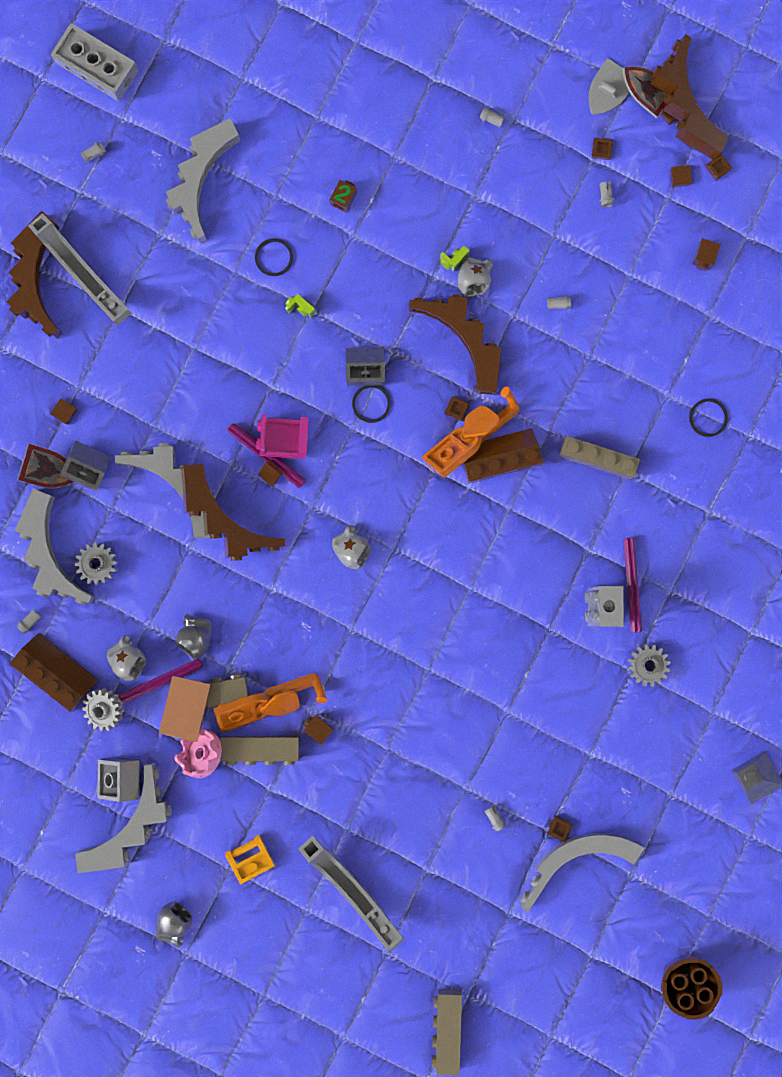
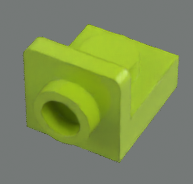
[440,246,470,272]
[285,294,316,318]

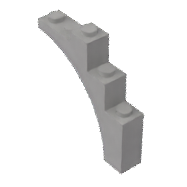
[165,119,241,244]
[115,443,215,539]
[15,488,95,605]
[76,763,172,873]

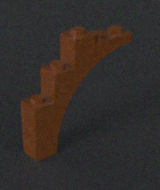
[650,34,728,160]
[7,211,62,339]
[409,294,501,395]
[181,464,285,561]

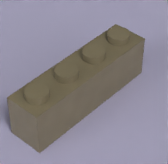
[558,436,640,480]
[168,674,250,708]
[220,736,300,765]
[432,989,462,1076]

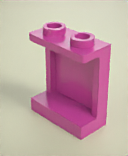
[256,414,309,459]

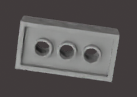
[51,23,139,102]
[585,586,624,627]

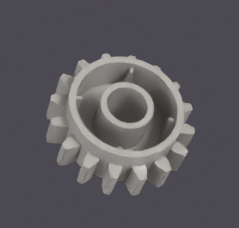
[74,543,118,585]
[627,644,671,687]
[82,688,124,731]

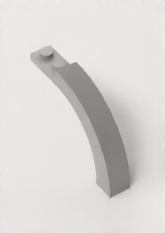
[28,213,132,326]
[519,832,644,912]
[298,836,405,953]

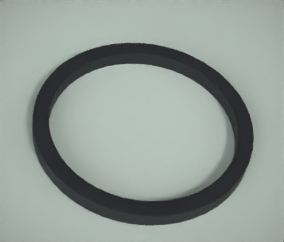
[255,238,293,276]
[352,385,390,423]
[689,399,728,437]

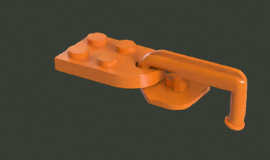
[421,387,520,478]
[213,673,328,733]

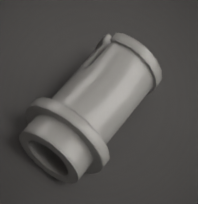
[479,107,505,128]
[80,142,106,163]
[599,182,615,208]
[547,295,571,310]
[17,609,42,634]
[484,805,506,832]

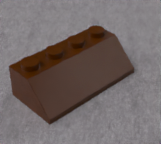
[462,428,544,484]
[9,633,99,712]

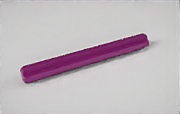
[227,423,306,488]
[623,538,642,633]
[118,659,203,704]

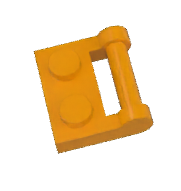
[225,834,275,885]

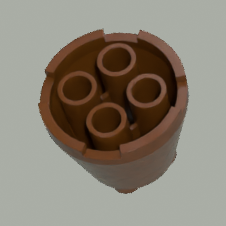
[661,957,723,1020]

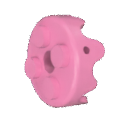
[174,729,222,778]

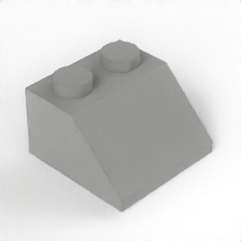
[97,759,140,802]

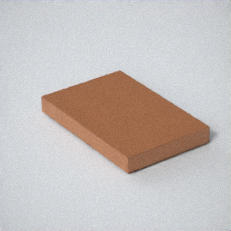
[159,676,211,742]

